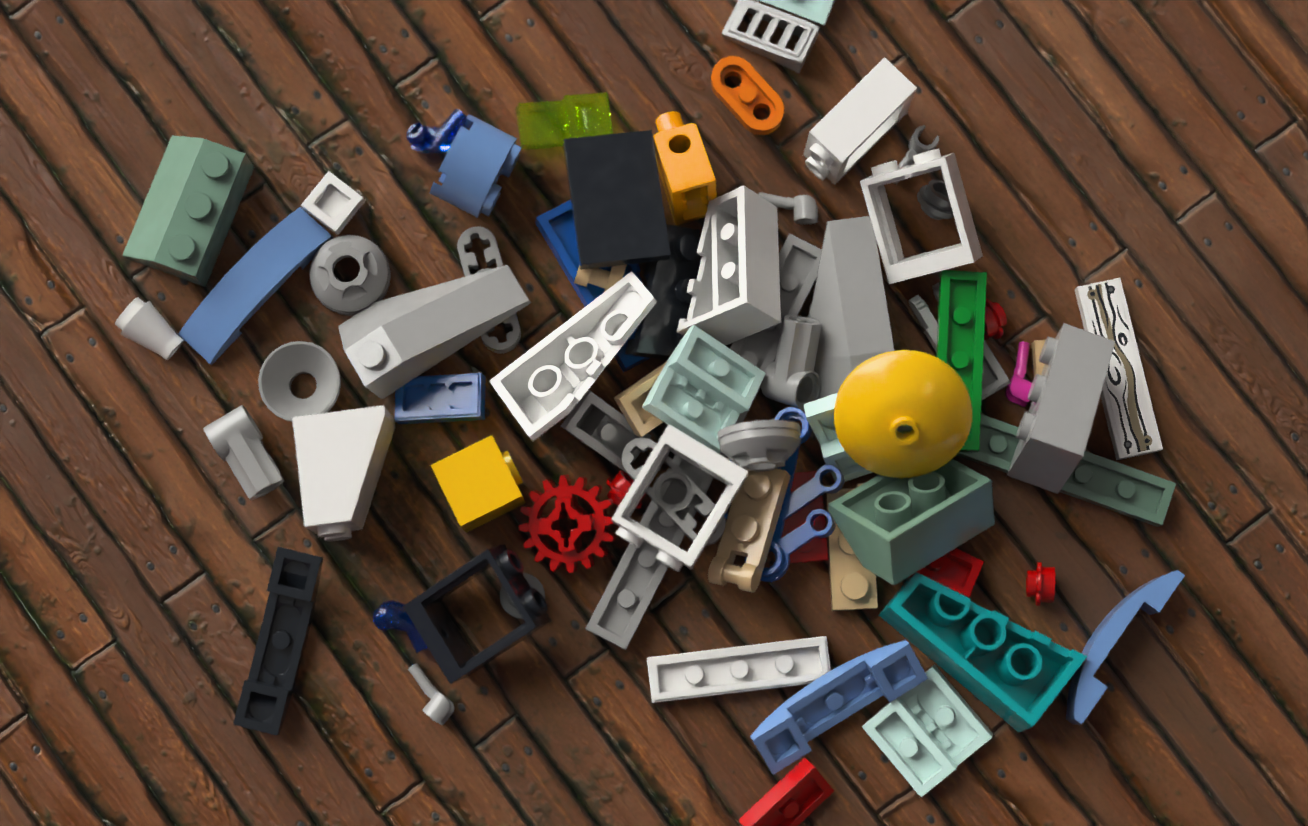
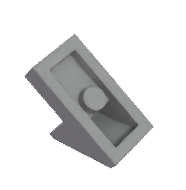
[561,390,651,472]

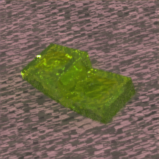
[516,93,613,150]

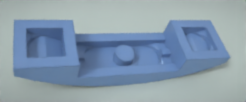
[178,207,333,365]
[1066,570,1185,725]
[750,640,928,774]

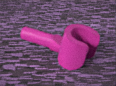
[1005,342,1032,407]

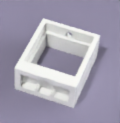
[804,57,917,185]
[860,148,983,284]
[611,425,748,572]

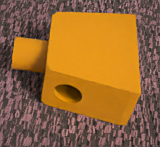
[653,111,717,225]

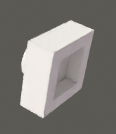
[301,171,365,235]

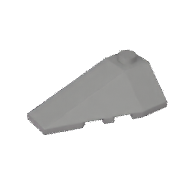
[808,216,894,400]
[338,265,531,399]

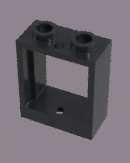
[403,544,552,684]

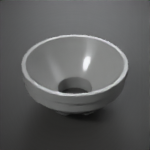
[310,235,391,316]
[258,341,341,422]
[717,420,801,472]

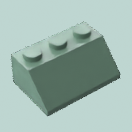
[122,135,254,287]
[828,459,995,585]

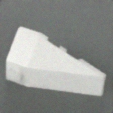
[489,271,657,441]

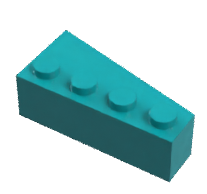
[878,573,1088,732]

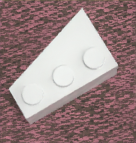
[677,185,781,346]

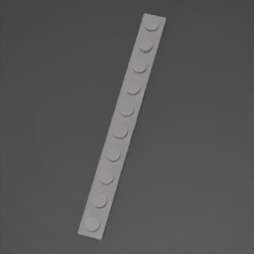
[585,233,822,650]

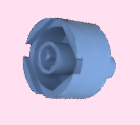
[430,114,522,218]

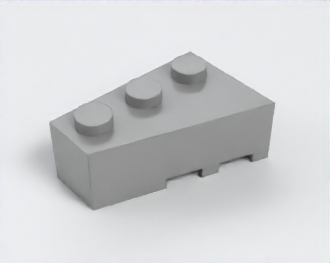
[1007,323,1116,494]

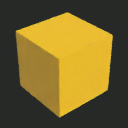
[430,435,526,533]

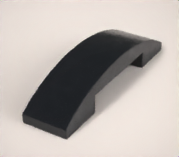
[233,547,323,736]

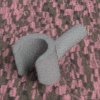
[893,125,939,184]
[759,192,818,224]
[408,663,454,725]

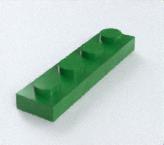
[936,270,987,453]

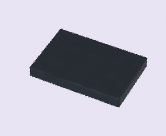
[563,130,671,270]

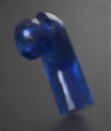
[406,109,467,154]
[373,600,428,653]

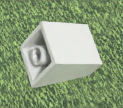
[292,405,395,541]

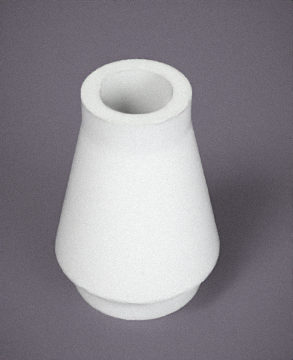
[115,297,184,360]

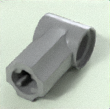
[761,315,822,410]
[203,405,284,501]

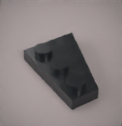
[625,224,701,360]

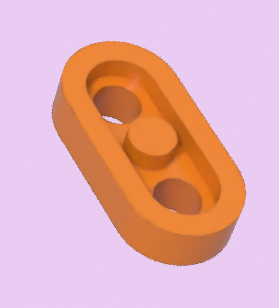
[711,56,784,135]

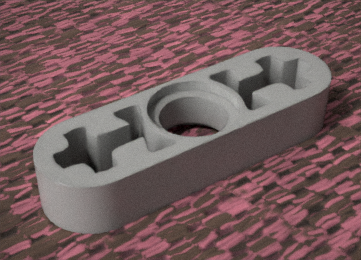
[457,226,521,353]
[622,438,725,546]

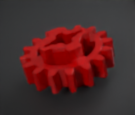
[518,474,617,573]

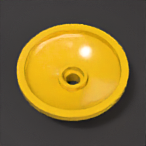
[834,350,972,478]

